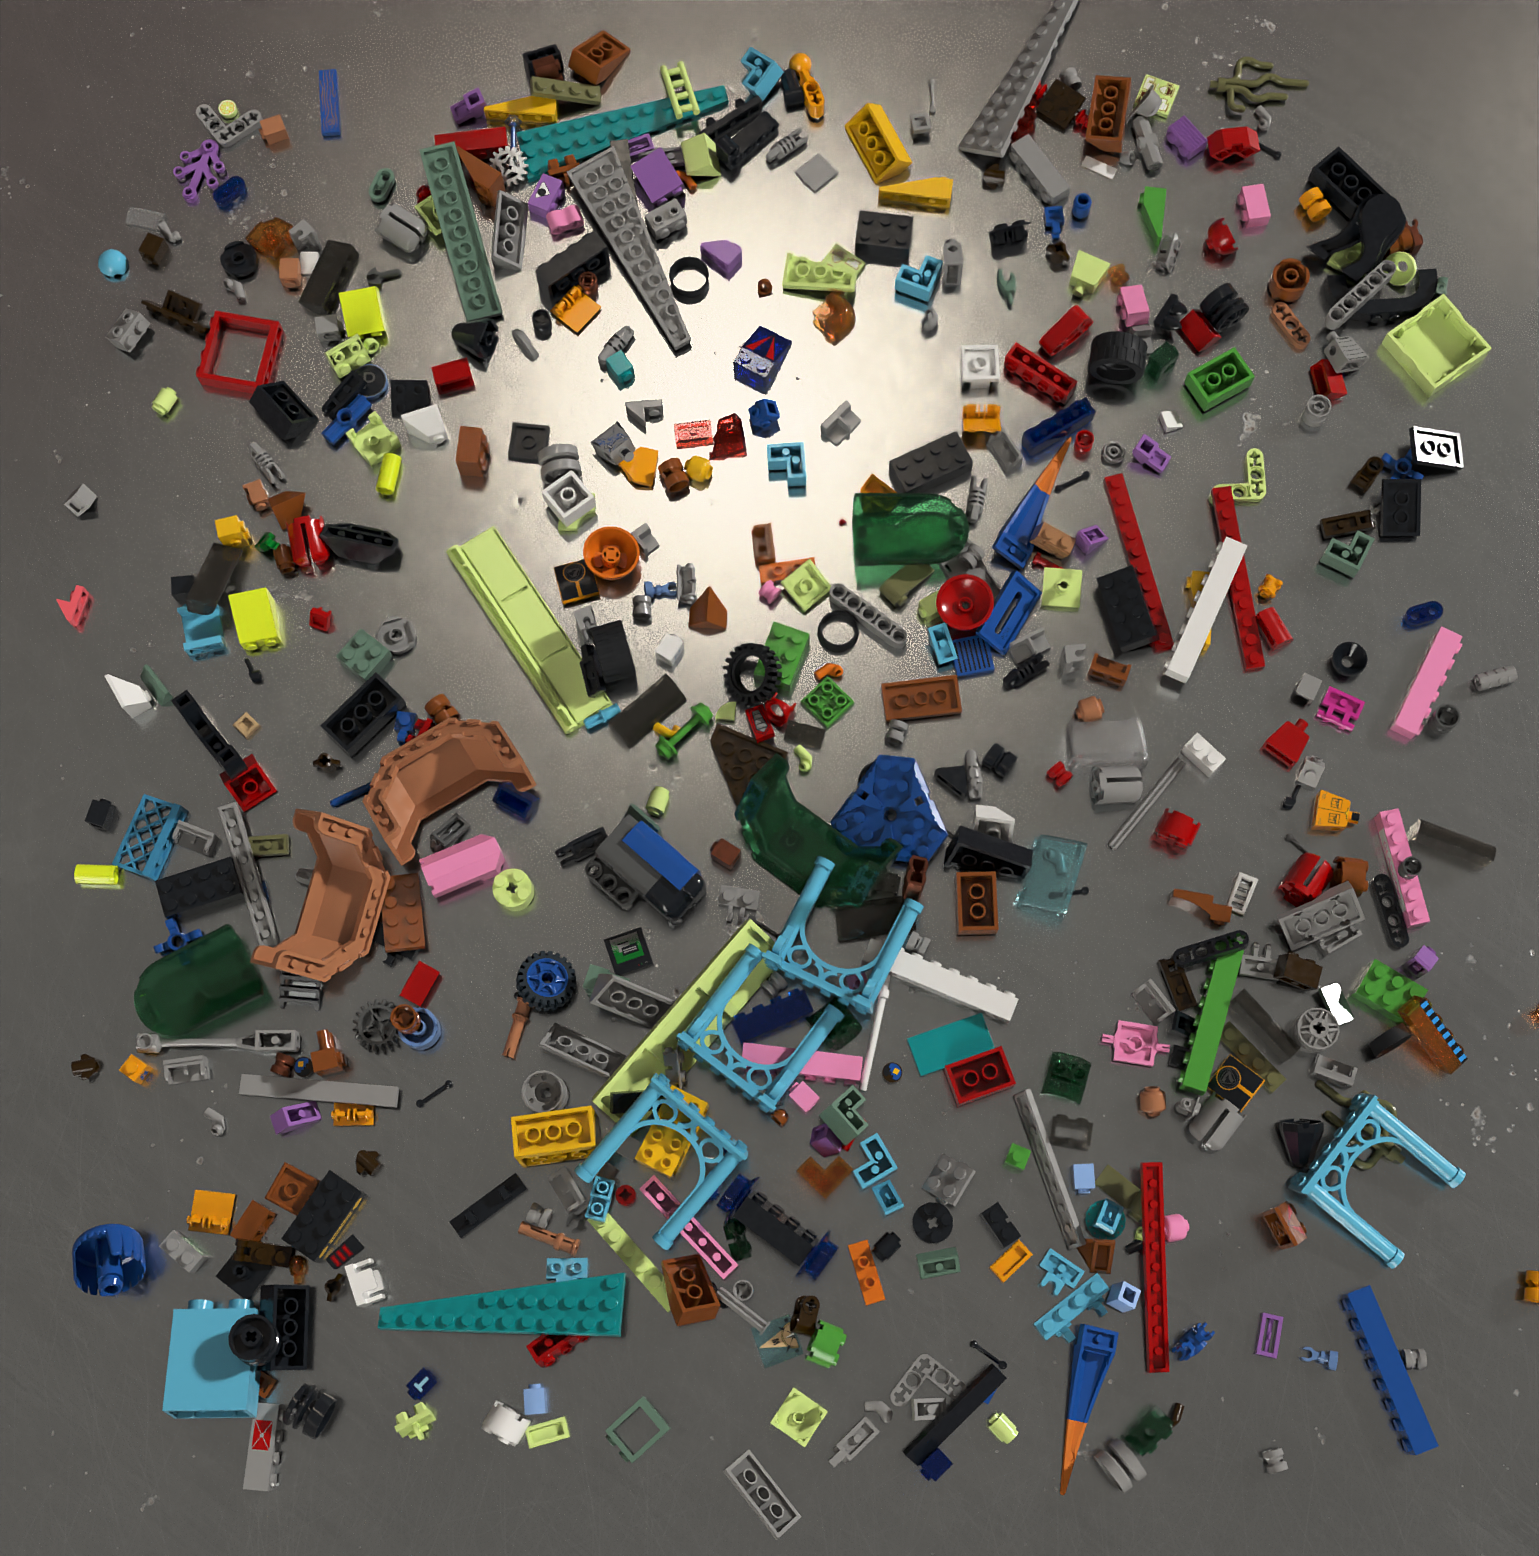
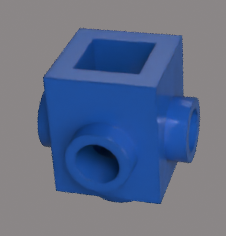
[748,398,780,428]

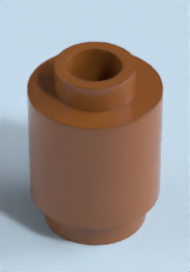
[273,544,296,574]

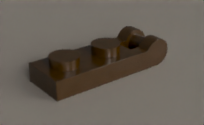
[1320,510,1376,539]
[1158,955,1197,1012]
[232,1238,293,1268]

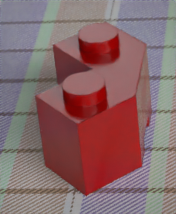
[1207,126,1260,161]

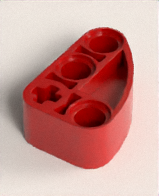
[1038,305,1094,357]

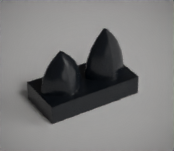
[1153,293,1188,335]

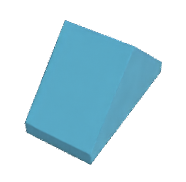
[872,1179,904,1217]
[1092,1198,1124,1236]

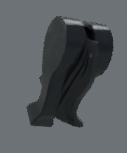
[1306,194,1406,282]

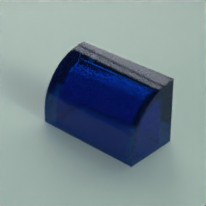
[492,782,540,819]

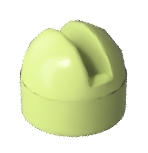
[363,337,379,354]

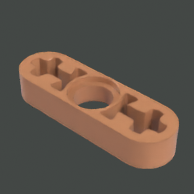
[1271,302,1311,349]

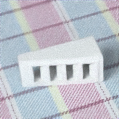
[1227,872,1258,916]

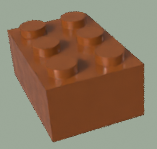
[955,871,999,935]

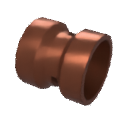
[579,271,598,296]
[270,1052,296,1078]

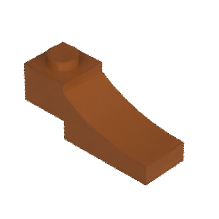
[1173,888,1232,925]

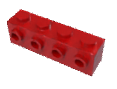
[1004,342,1078,404]
[526,1334,590,1368]

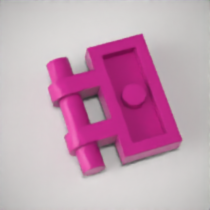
[1316,686,1365,732]

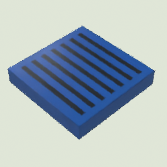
[952,635,995,678]

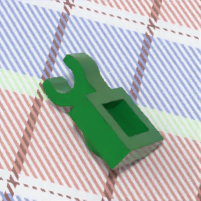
[254,532,280,552]

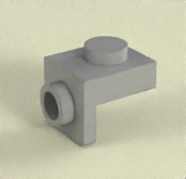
[1297,755,1325,788]

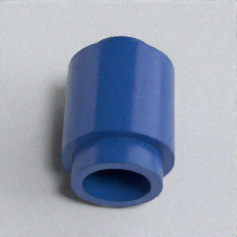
[1072,193,1092,219]

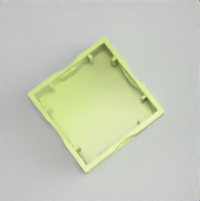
[1382,294,1492,397]

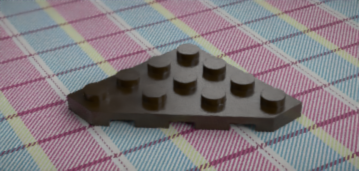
[710,723,788,823]

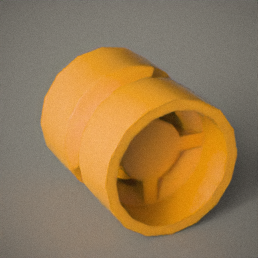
[1298,187,1332,222]
[1523,1270,1539,1303]

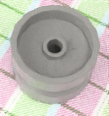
[537,443,582,484]
[1094,1437,1147,1494]

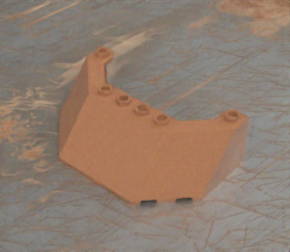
[362,718,537,866]
[250,809,391,982]

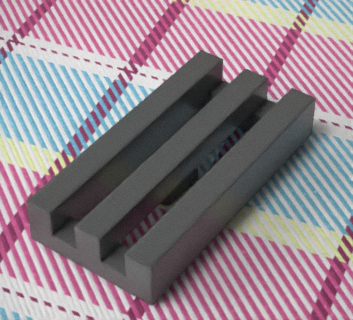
[429,813,471,850]

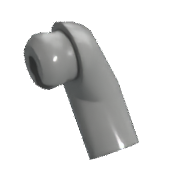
[1255,105,1271,131]
[156,219,181,243]
[203,1107,225,1136]

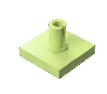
[1041,567,1082,609]

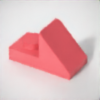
[56,585,89,627]

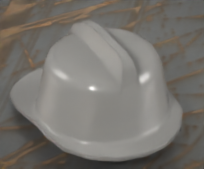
[1127,84,1162,119]

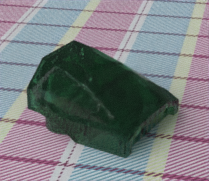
[805,996,862,1052]
[1041,1051,1091,1104]

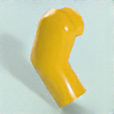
[653,722,681,738]

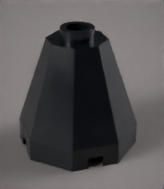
[451,318,499,359]
[1279,1118,1324,1167]

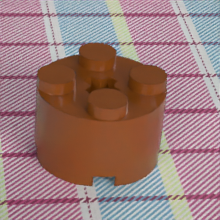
[1268,258,1310,302]
[1329,856,1369,898]

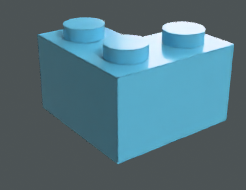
[740,46,784,101]
[894,255,943,302]
[767,442,807,486]
[852,1133,898,1191]

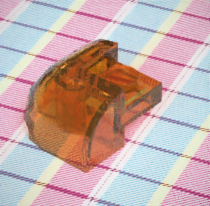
[245,217,294,261]
[812,291,856,342]

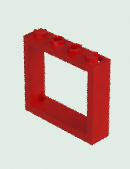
[196,310,283,394]

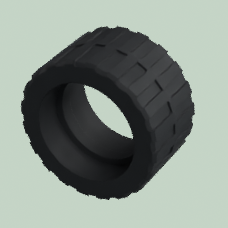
[1088,331,1148,384]
[590,620,636,683]

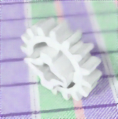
[490,146,529,187]

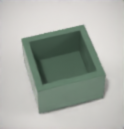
[336,628,393,683]

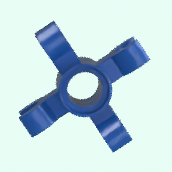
[1381,448,1424,479]
[153,918,203,965]
[1172,1322,1215,1361]

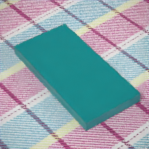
[907,1012,995,1077]

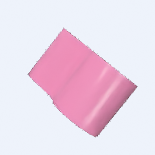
[546,205,584,235]

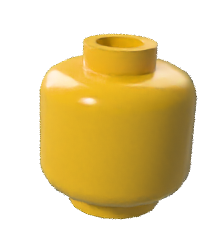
[684,455,713,482]

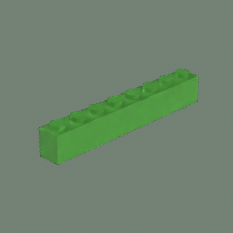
[1178,939,1244,1096]

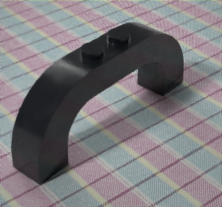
[1323,269,1438,323]
[171,690,248,780]

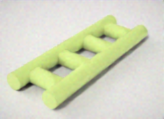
[660,61,700,119]

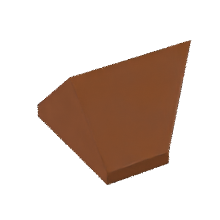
[268,491,306,531]
[688,585,728,630]
[1077,1239,1115,1274]

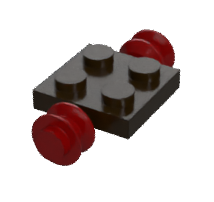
[1034,79,1089,130]

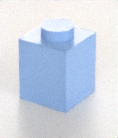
[1071,1163,1095,1194]
[1106,1281,1141,1313]
[523,1384,548,1415]

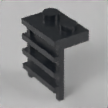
[279,971,321,1011]

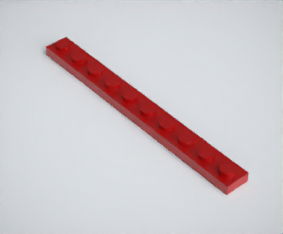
[1103,473,1174,652]
[1211,486,1265,671]
[1140,1162,1170,1373]

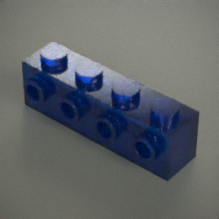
[1021,397,1096,457]
[731,987,814,1043]

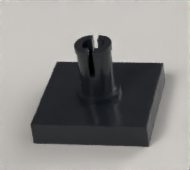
[215,1247,274,1300]

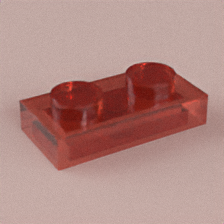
[674,419,713,444]

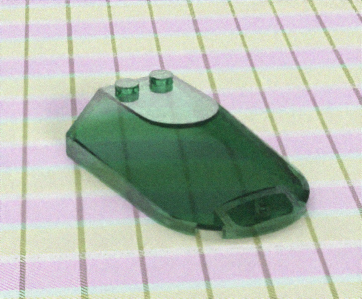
[852,493,969,566]
[134,924,264,1036]

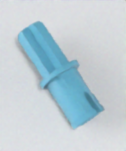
[583,703,622,729]

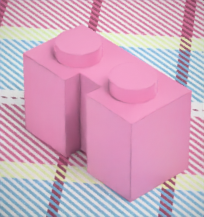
[1237,184,1271,228]
[1116,284,1150,327]

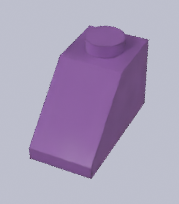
[700,240,742,274]
[1403,945,1439,978]
[270,1101,321,1135]

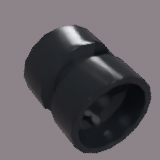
[982,742,1018,778]

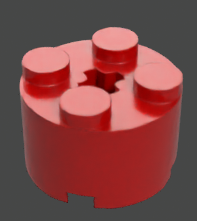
[1155,808,1201,849]

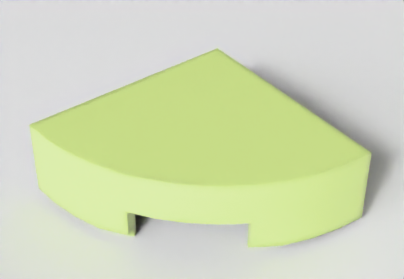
[715,702,736,722]

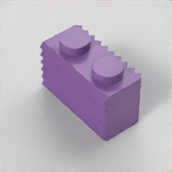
[1166,115,1208,160]

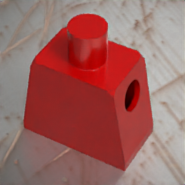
[1263,718,1310,767]

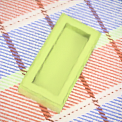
[525,1416,570,1449]

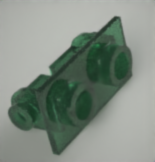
[723,1218,752,1262]

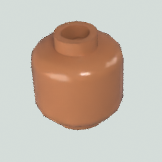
[1075,696,1105,724]
[1139,1086,1166,1117]

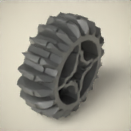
[352,999,401,1053]

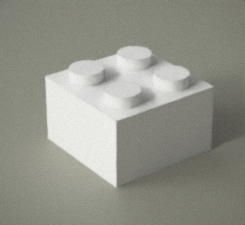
[542,470,596,527]

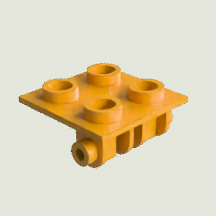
[550,285,601,333]
[962,404,1001,433]
[331,1103,374,1126]
[186,1190,235,1235]

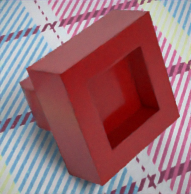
[309,607,332,632]

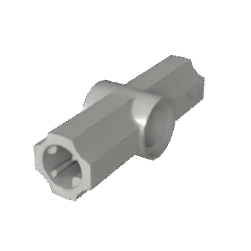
[1132,116,1163,171]

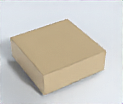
[233,712,260,739]

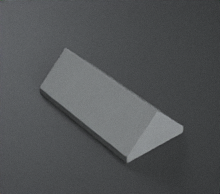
[491,190,528,270]
[590,974,675,1029]
[539,1023,626,1081]
[723,1449,801,1540]

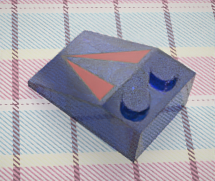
[733,325,792,387]

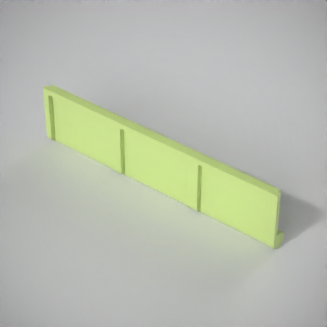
[446,526,613,734]
[591,918,775,1137]

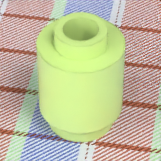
[151,387,178,416]
[645,786,670,816]
[988,1412,1019,1444]

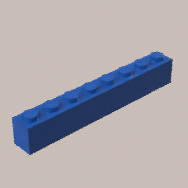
[1342,1285,1439,1455]

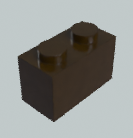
[1273,952,1323,991]

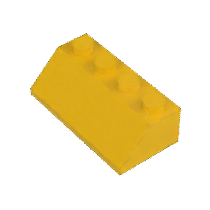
[844,103,913,184]

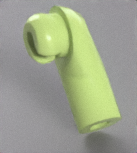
[794,744,812,772]

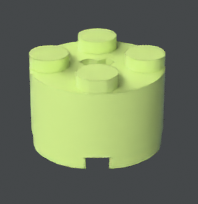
[492,868,535,911]

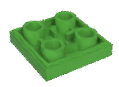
[800,676,855,729]

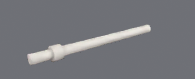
[858,974,891,1091]

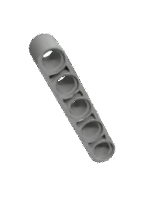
[1324,260,1396,330]
[829,583,907,649]

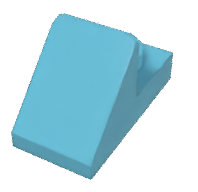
[927,622,958,665]

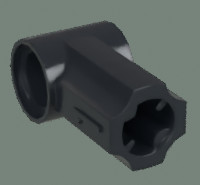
[780,69,804,106]

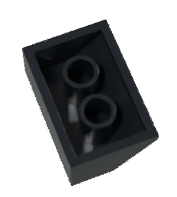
[249,381,318,440]

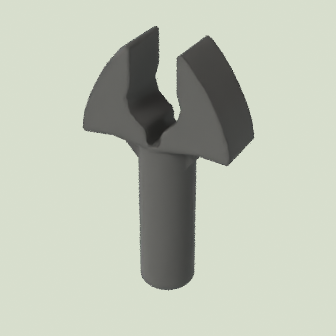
[366,267,401,288]
[566,1208,587,1233]

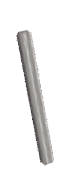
[1108,758,1185,850]

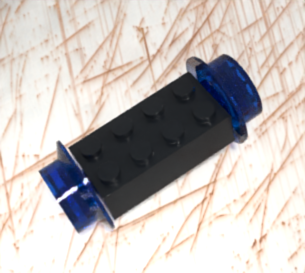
[716,1173,839,1281]

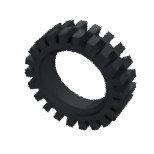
[723,643,782,703]

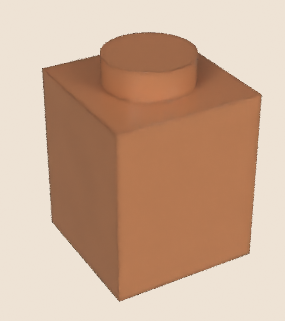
[259,114,289,145]
[279,258,302,288]

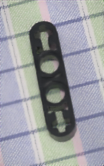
[1371,874,1409,949]
[1173,930,1249,968]

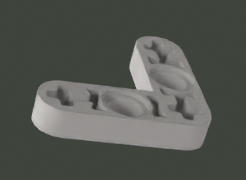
[196,104,263,148]
[890,1354,966,1407]

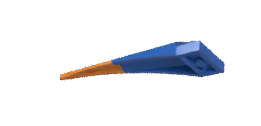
[991,437,1071,569]
[1060,1324,1119,1495]

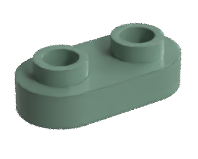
[368,168,395,202]

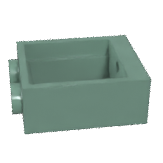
[605,1396,671,1463]

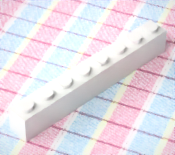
[1164,536,1248,684]
[862,937,1019,1024]

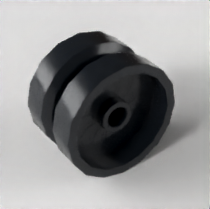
[228,1314,281,1367]

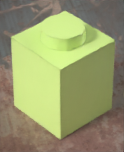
[917,590,939,622]

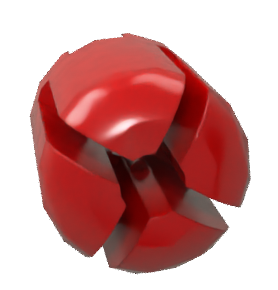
[286,515,330,568]
[1278,853,1333,907]

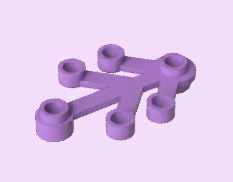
[173,139,225,203]

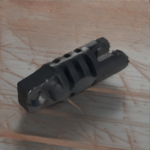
[1002,653,1050,689]

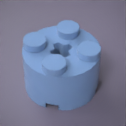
[398,1007,441,1050]

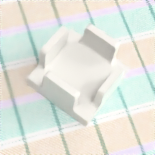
[960,344,1000,389]
[344,1258,385,1307]

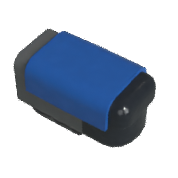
[585,814,706,922]

